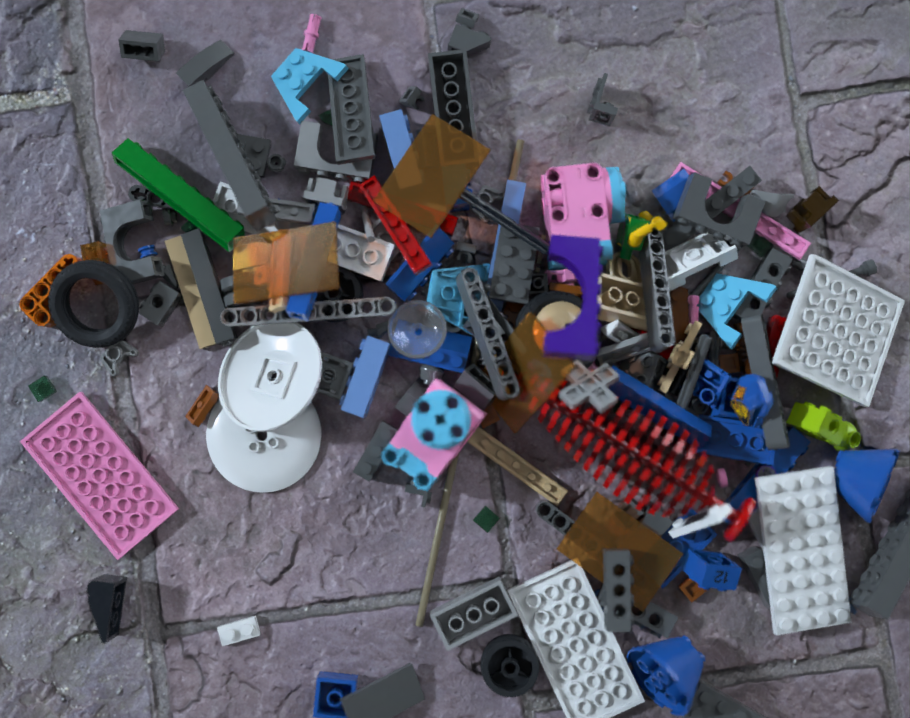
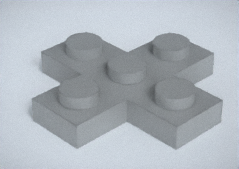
[559,360,619,413]

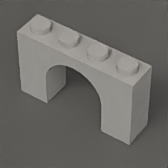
[294,121,378,184]

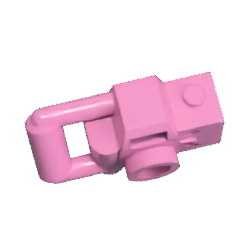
[545,269,578,286]

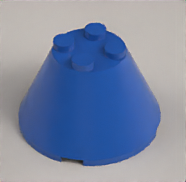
[834,449,900,523]
[627,636,706,716]

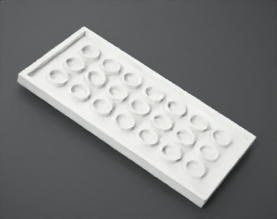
[755,466,851,635]
[507,558,645,718]

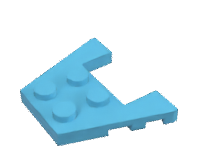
[271,48,349,124]
[426,263,490,336]
[697,273,777,350]

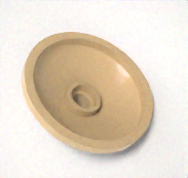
[534,301,581,360]

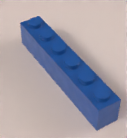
[722,427,811,529]

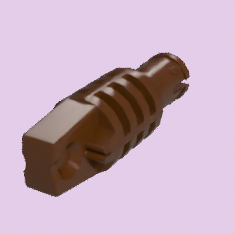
[733,323,752,376]

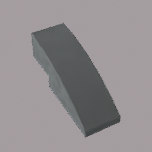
[176,40,234,87]

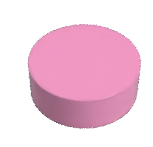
[716,468,728,488]

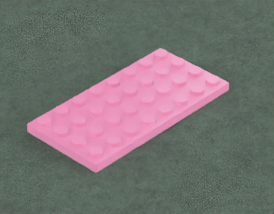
[20,392,179,560]

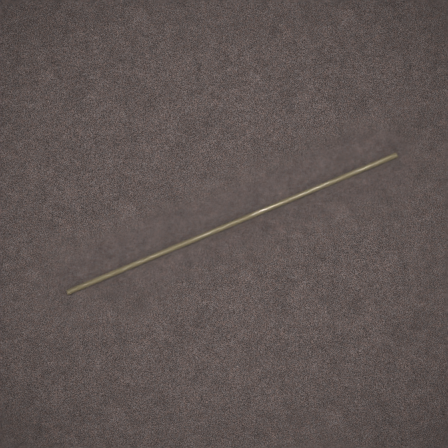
[415,139,524,627]

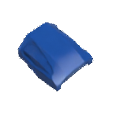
[652,169,706,222]
[693,359,732,409]

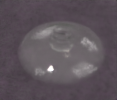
[388,300,447,359]

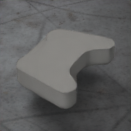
[470,185,504,223]
[100,340,139,376]

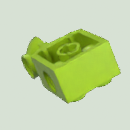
[786,401,861,451]

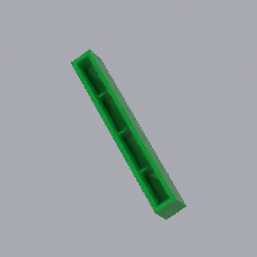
[111,138,245,252]

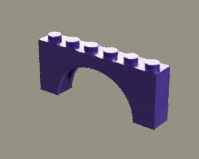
[543,234,603,361]

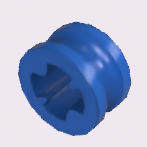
[138,245,158,258]

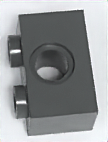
[139,281,183,327]

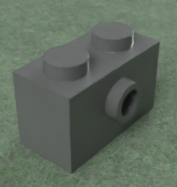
[118,30,165,62]
[454,364,497,411]

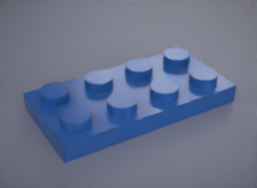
[696,414,775,466]
[637,508,718,589]

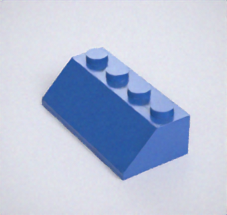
[385,225,454,303]
[388,319,472,374]

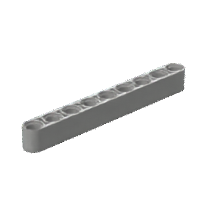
[220,297,397,327]

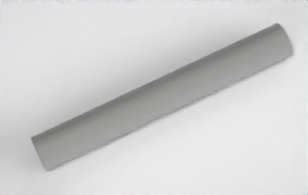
[360,206,375,243]

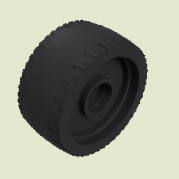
[312,264,364,323]
[480,634,539,698]

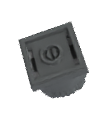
[316,351,354,400]

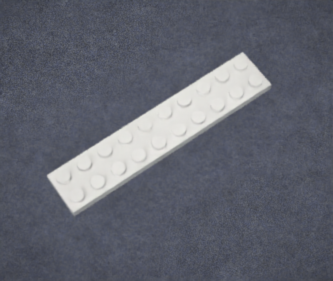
[213,181,396,282]

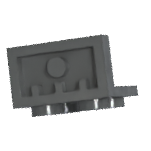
[587,73,618,127]
[619,352,669,392]

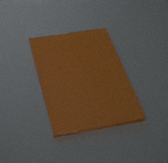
[373,114,491,238]
[233,221,339,304]
[482,312,576,434]
[556,491,683,611]

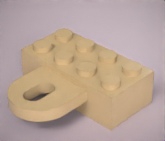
[597,251,647,332]

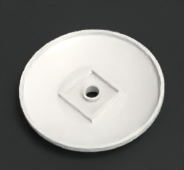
[218,319,322,432]
[206,378,322,493]

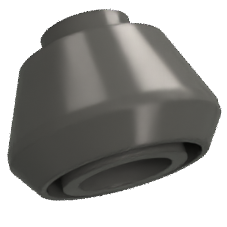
[419,364,445,385]

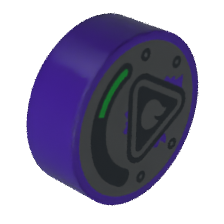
[755,465,776,478]

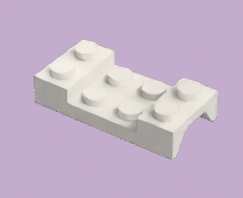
[665,233,738,291]

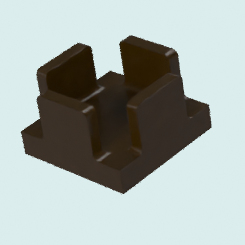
[786,186,839,234]

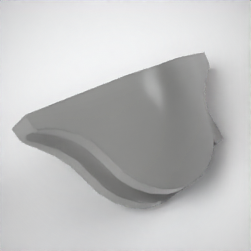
[751,190,794,217]

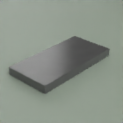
[340,663,425,718]

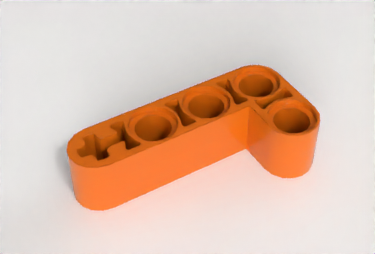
[19,254,83,328]

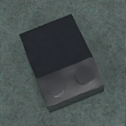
[86,574,127,644]

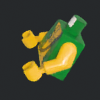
[616,211,667,260]

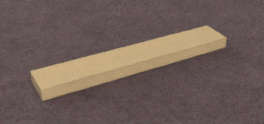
[165,236,216,349]
[468,426,568,507]

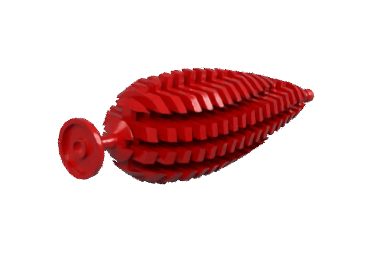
[502,369,756,542]

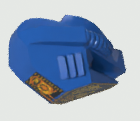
[730,374,773,428]

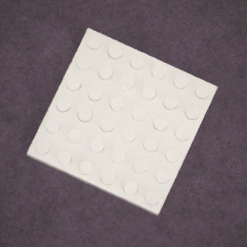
[772,254,905,407]

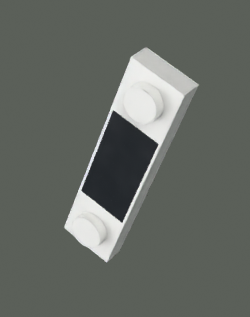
[668,503,732,538]

